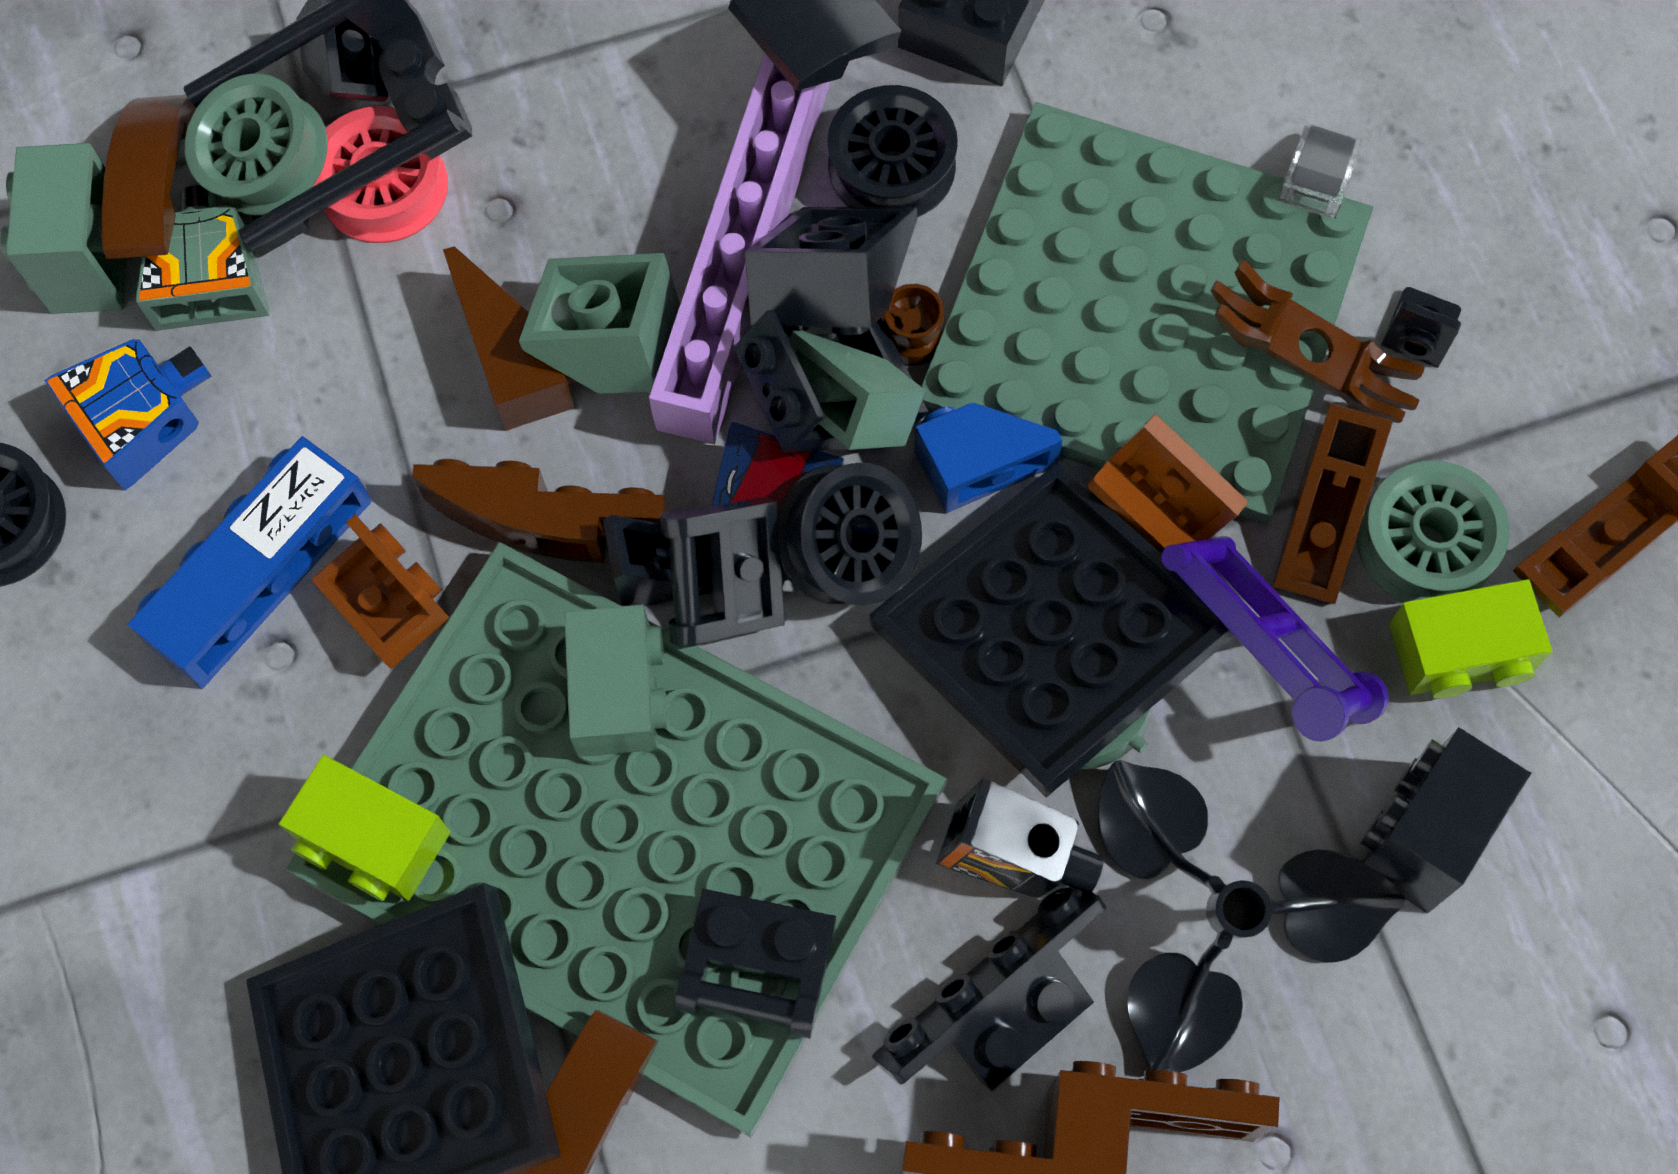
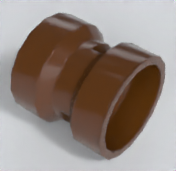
[883,283,944,366]

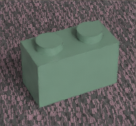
[564,604,668,757]

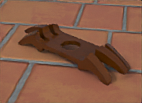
[1210,260,1425,423]

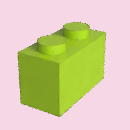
[1388,579,1553,699]
[279,754,451,902]

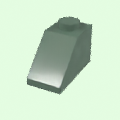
[790,331,926,450]

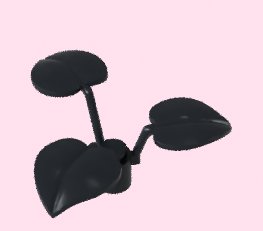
[1098,760,1405,1073]

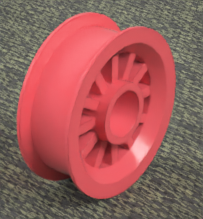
[313,106,448,243]

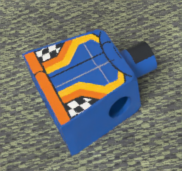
[44,339,212,490]

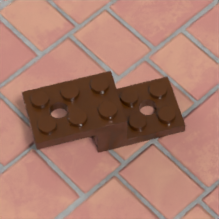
[902,1061,1280,1174]

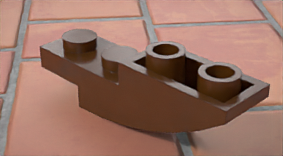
[412,459,668,563]

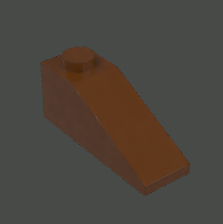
[443,246,579,431]
[1273,401,1393,604]

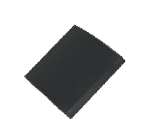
[728,0,902,91]

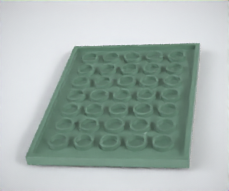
[286,542,947,1138]

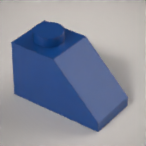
[915,402,1063,513]

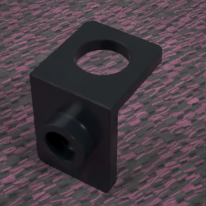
[1381,287,1461,368]

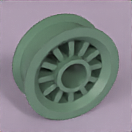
[185,73,328,216]
[1357,460,1510,602]

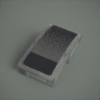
[1278,122,1362,219]

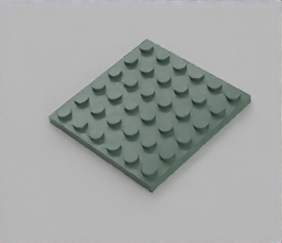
[921,102,1374,526]

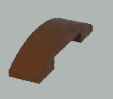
[102,95,197,259]
[1513,435,1678,618]
[517,1010,658,1174]

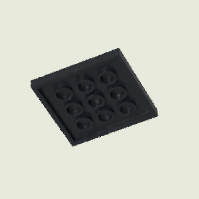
[869,462,1234,798]
[246,883,561,1174]

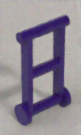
[1161,536,1389,742]

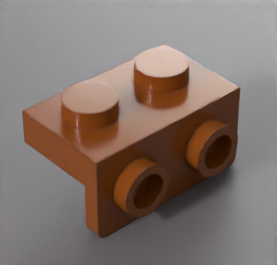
[1088,414,1249,553]
[311,514,449,669]

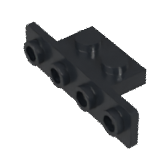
[872,887,1107,1091]

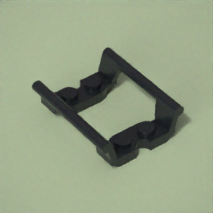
[183,0,473,252]

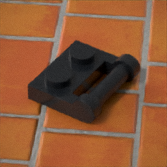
[660,497,785,646]
[674,888,836,1039]

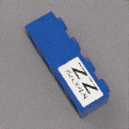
[127,436,372,689]

